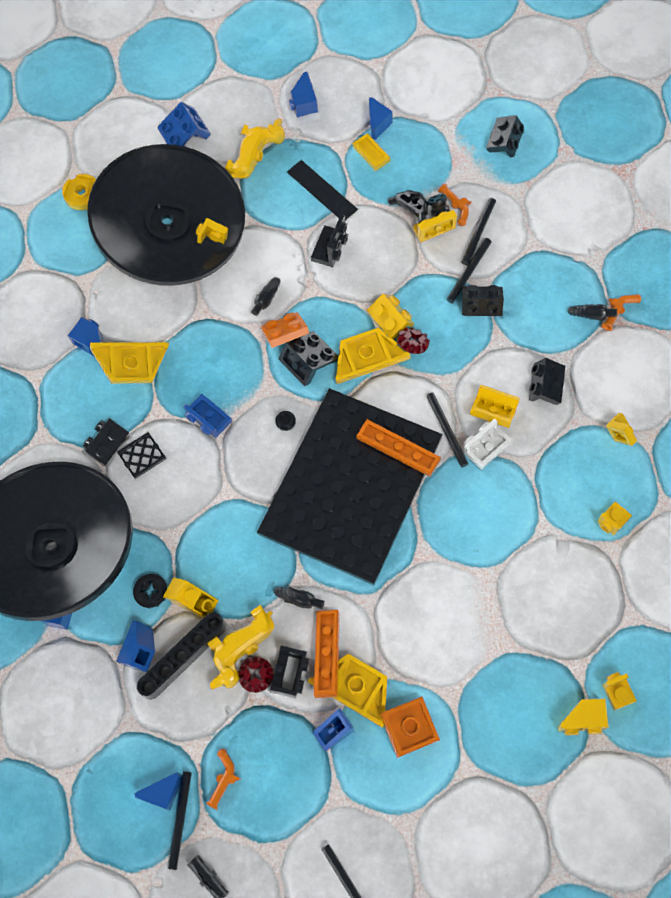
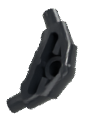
[388,190,428,224]

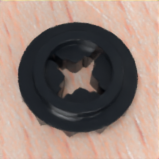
[133,574,167,609]

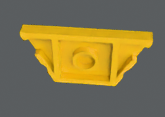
[335,327,411,384]
[89,342,169,384]
[307,653,387,728]

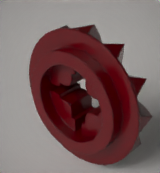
[397,327,430,354]
[238,656,274,693]

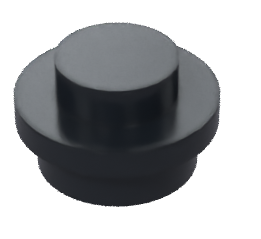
[275,411,296,431]

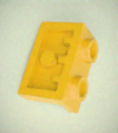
[413,210,457,243]

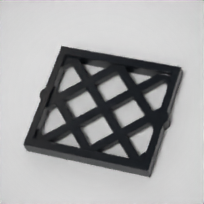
[117,432,167,479]

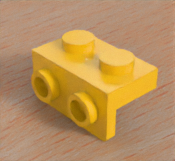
[367,293,414,340]
[469,385,520,428]

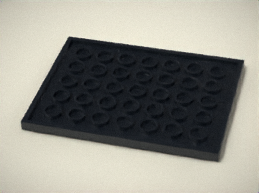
[257,388,443,585]

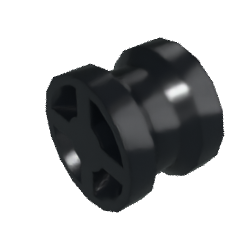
[428,194,450,217]

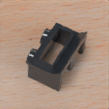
[270,645,310,698]

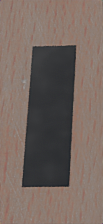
[287,160,358,221]

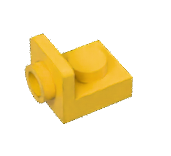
[196,218,228,244]
[606,412,637,446]
[597,501,632,536]
[603,672,637,711]

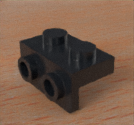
[486,115,524,157]
[462,285,504,316]
[529,358,566,405]
[82,418,129,466]

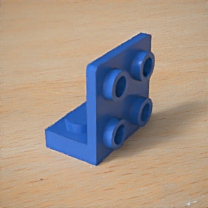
[157,101,211,146]

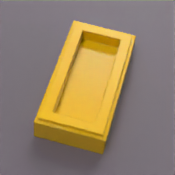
[352,133,390,171]

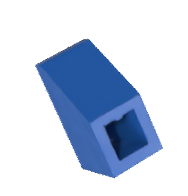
[116,620,155,672]

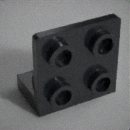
[311,214,348,268]
[279,331,338,386]

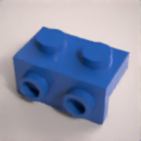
[183,394,232,439]

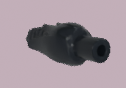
[251,277,281,316]
[568,304,617,321]
[274,586,325,609]

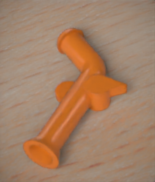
[438,183,472,226]
[602,294,641,331]
[205,749,241,810]

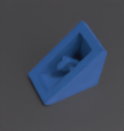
[369,97,393,140]
[312,708,354,752]
[134,772,182,810]

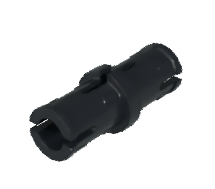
[187,855,229,898]

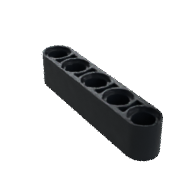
[136,612,226,700]

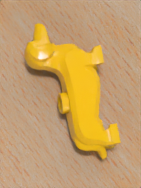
[225,118,285,179]
[207,605,274,690]

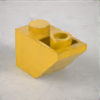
[163,577,219,618]
[558,699,608,735]

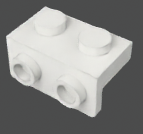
[463,419,512,470]

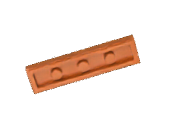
[356,419,441,477]
[314,610,340,698]

